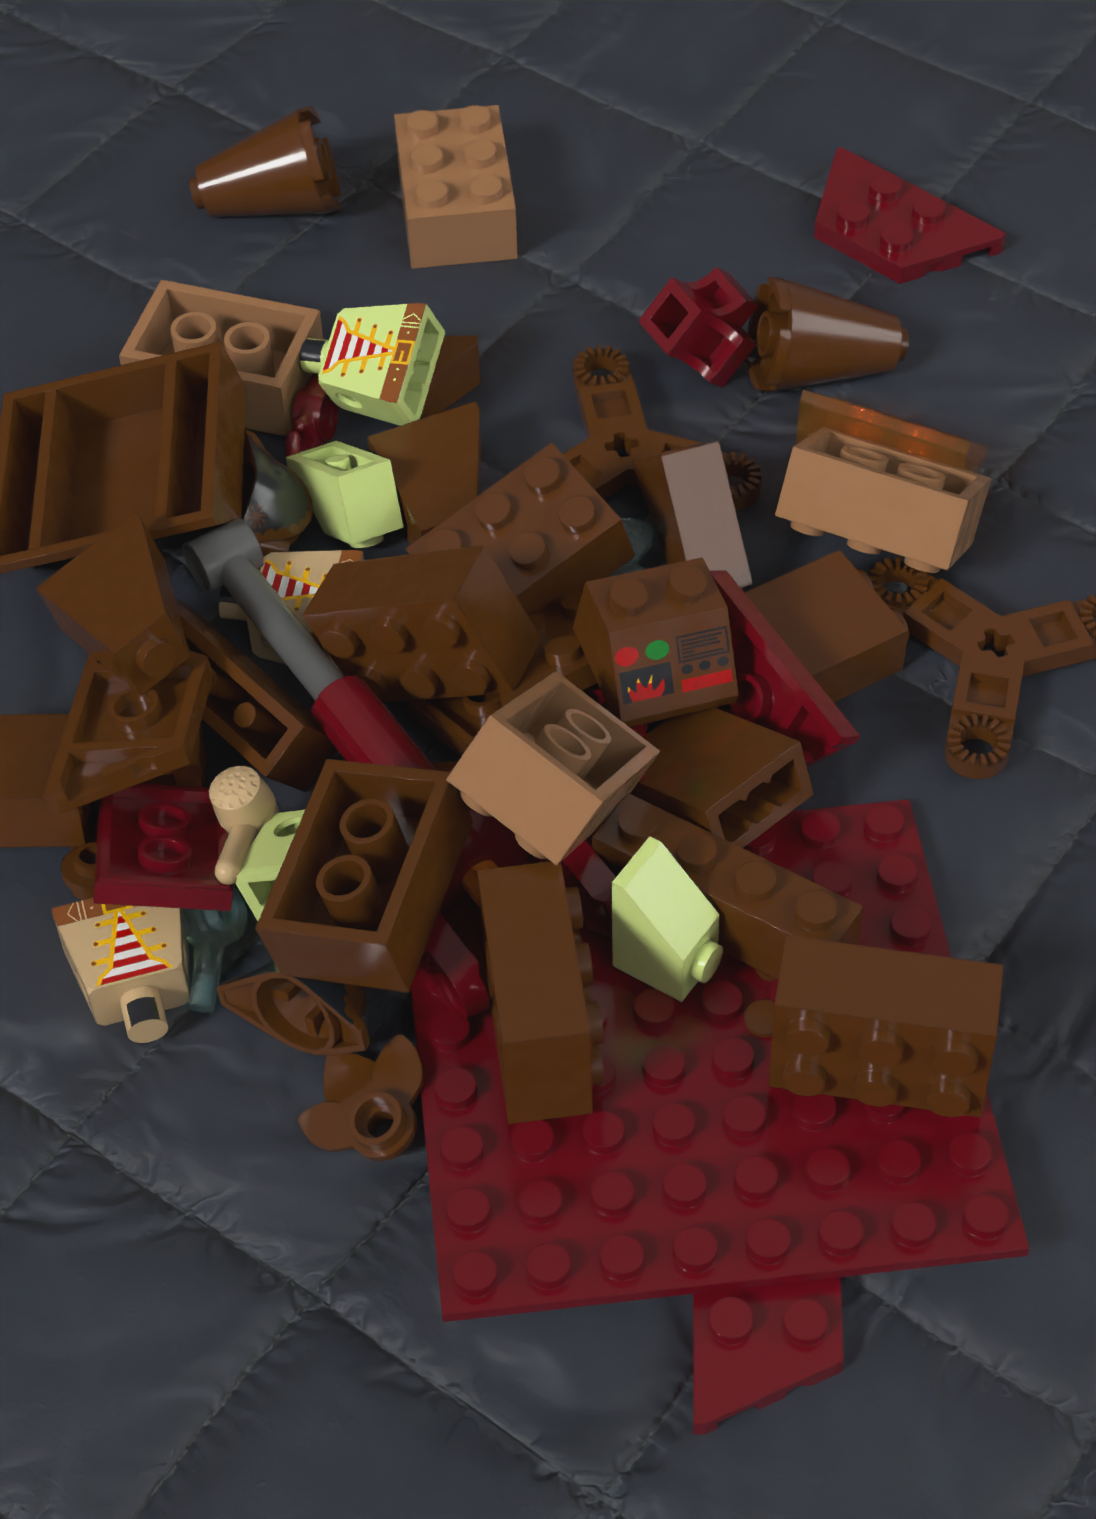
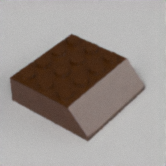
[0,341,247,574]

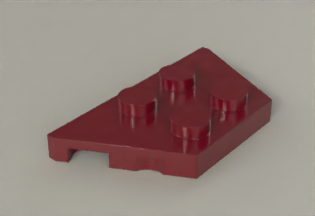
[814,147,1007,284]
[710,570,860,768]
[693,1277,844,1435]

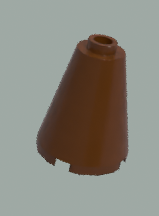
[189,106,342,217]
[747,277,909,392]

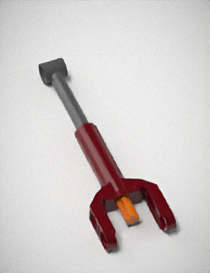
[182,517,616,1022]

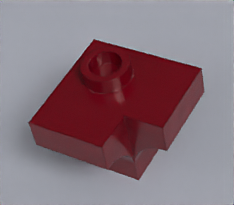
[638,267,759,388]

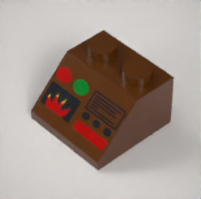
[573,557,739,727]

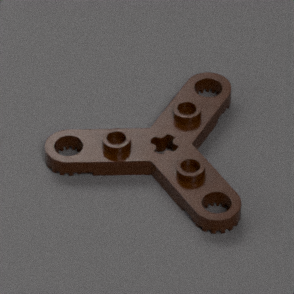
[563,345,762,510]
[869,557,1096,779]

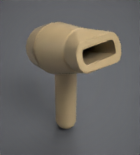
[209,766,279,885]

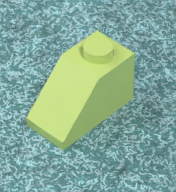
[286,441,404,548]
[612,836,723,1002]

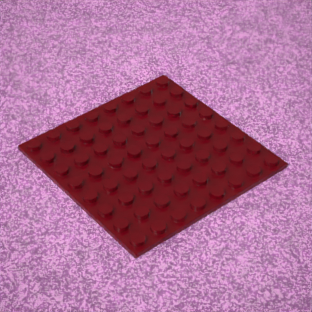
[411,799,1030,1322]

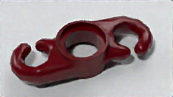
[285,373,339,457]

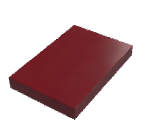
[93,783,233,911]

